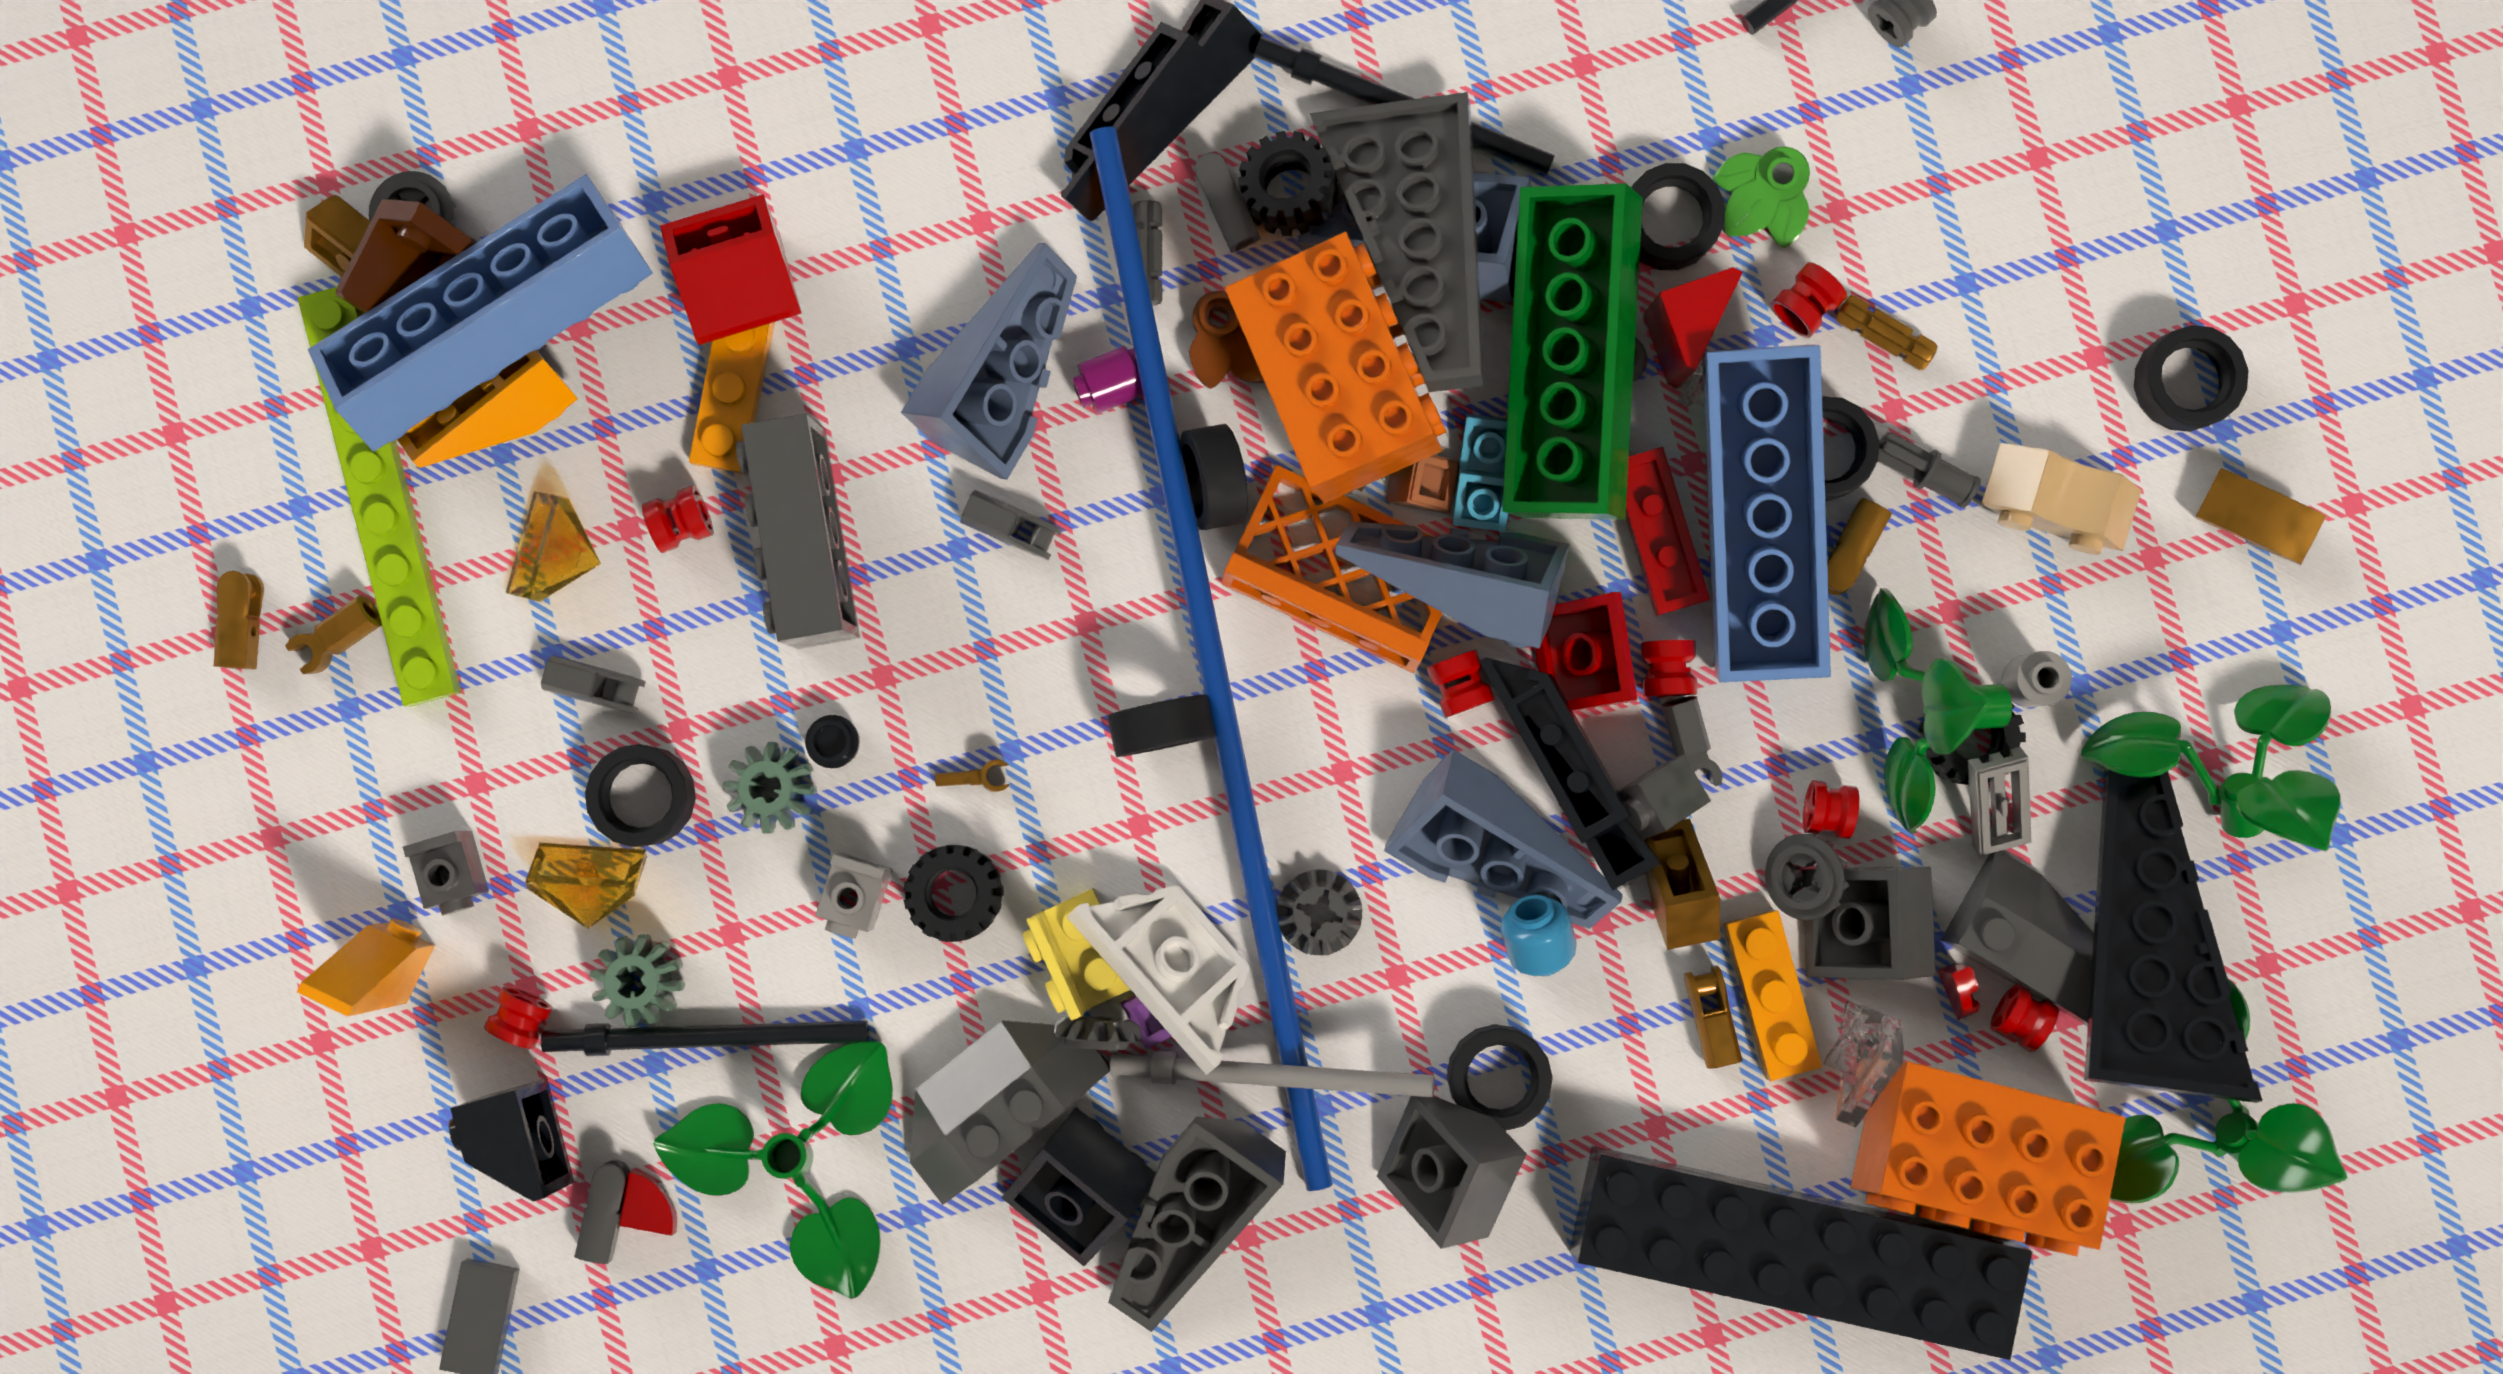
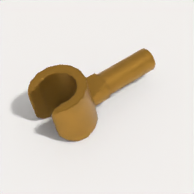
[935,759,1010,792]

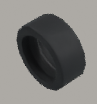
[1631,163,1725,270]
[2134,325,2249,432]
[1822,396,1880,502]
[1180,424,1248,530]
[1107,694,1216,757]
[585,744,696,847]
[1447,1024,1553,1131]

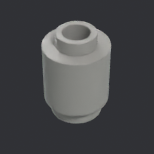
[2002,651,2072,708]

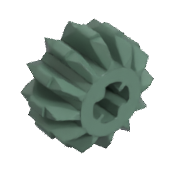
[723,742,817,834]
[589,934,685,1027]

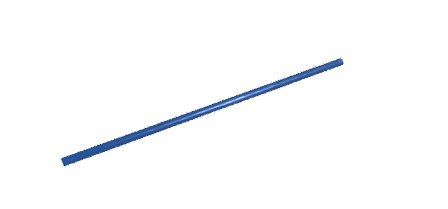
[1090,127,1333,1191]

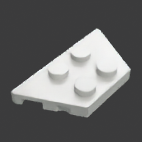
[1067,885,1250,1075]

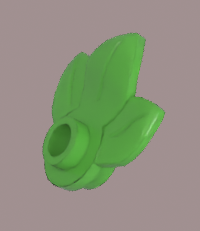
[1713,147,1810,248]

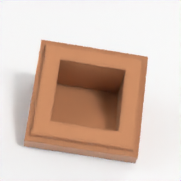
[1386,455,1459,514]

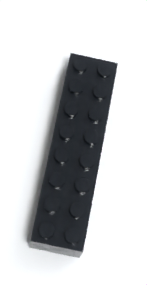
[1569,1146,2033,1360]

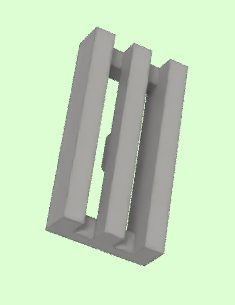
[1968,747,2032,856]

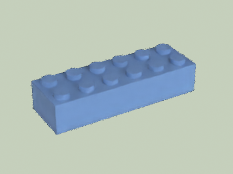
[308,174,653,452]
[1702,344,1831,683]

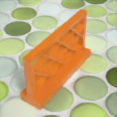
[1221,464,1442,673]

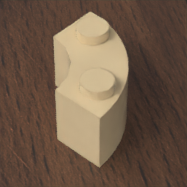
[1981,443,2141,555]

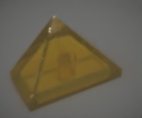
[505,491,601,602]
[525,843,647,929]

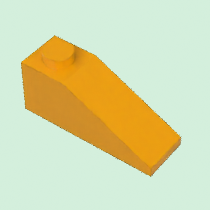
[397,350,578,468]
[297,919,435,1017]

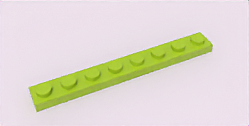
[297,286,462,707]

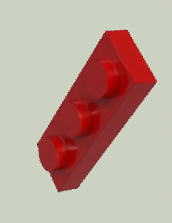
[1625,446,1710,616]

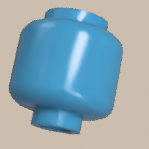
[1501,895,1577,976]

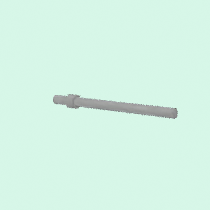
[1110,1051,1435,1098]

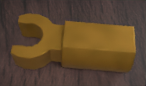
[285,595,382,674]

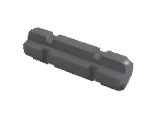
[1133,200,1162,306]

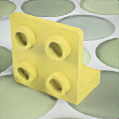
[1022,888,1130,1021]

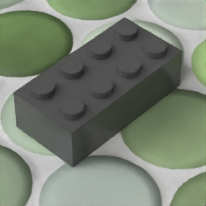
[736,413,860,649]

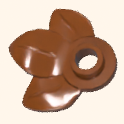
[1189,291,1265,389]

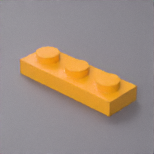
[689,322,775,475]
[1723,910,1822,1082]

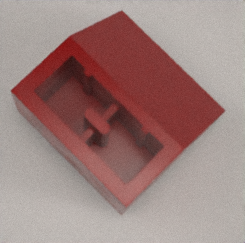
[660,194,802,345]

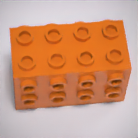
[1224,232,1446,503]
[1850,1061,2126,1257]

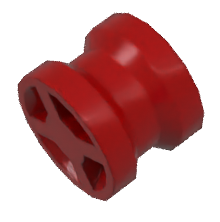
[1802,780,1860,839]
[1990,984,2059,1052]
[484,986,553,1049]

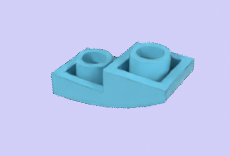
[1452,413,1508,532]

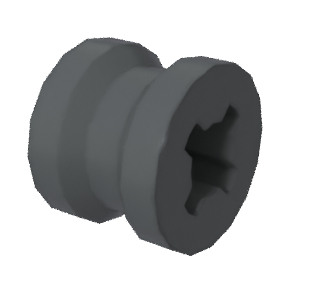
[1868,0,1937,47]

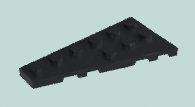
[2084,768,2263,1103]

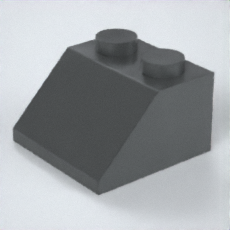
[1802,867,1936,980]
[1377,1096,1527,1249]

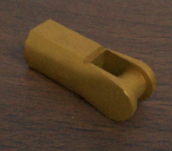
[1827,498,1892,595]
[213,571,264,669]
[1684,965,1742,1069]

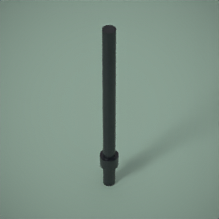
[1254,36,1555,175]
[541,1021,869,1056]

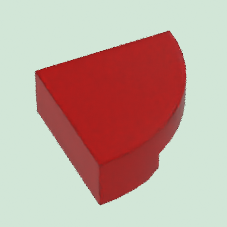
[1937,963,1980,1020]
[619,1170,677,1236]

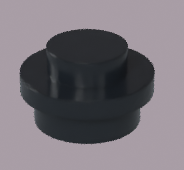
[805,715,860,768]

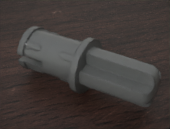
[1878,432,1981,508]

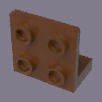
[336,199,477,314]

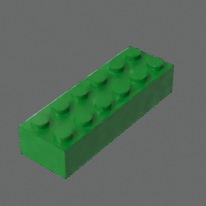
[1502,183,1643,520]

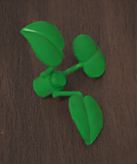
[1864,588,2012,834]
[2081,685,2340,851]
[2110,979,2347,1204]
[653,1041,893,1299]

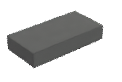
[439,1258,520,1374]

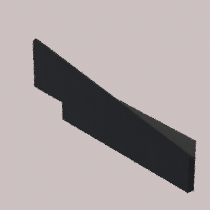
[1061,0,1263,221]
[1479,658,1662,891]

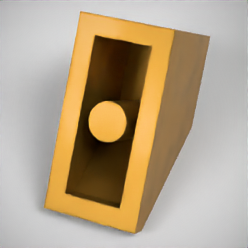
[1645,819,1720,950]

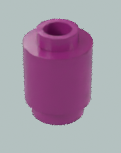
[1071,346,1143,414]

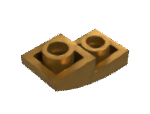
[2196,468,2326,565]

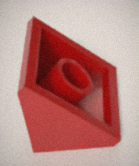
[1643,267,1743,389]
[1535,592,1638,711]

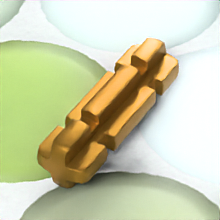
[1835,295,1938,370]

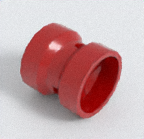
[1770,262,1847,338]
[642,485,714,553]
[1641,640,1698,697]
[1426,649,1495,718]

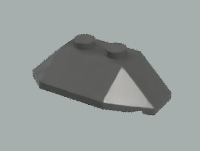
[909,1020,1110,1205]

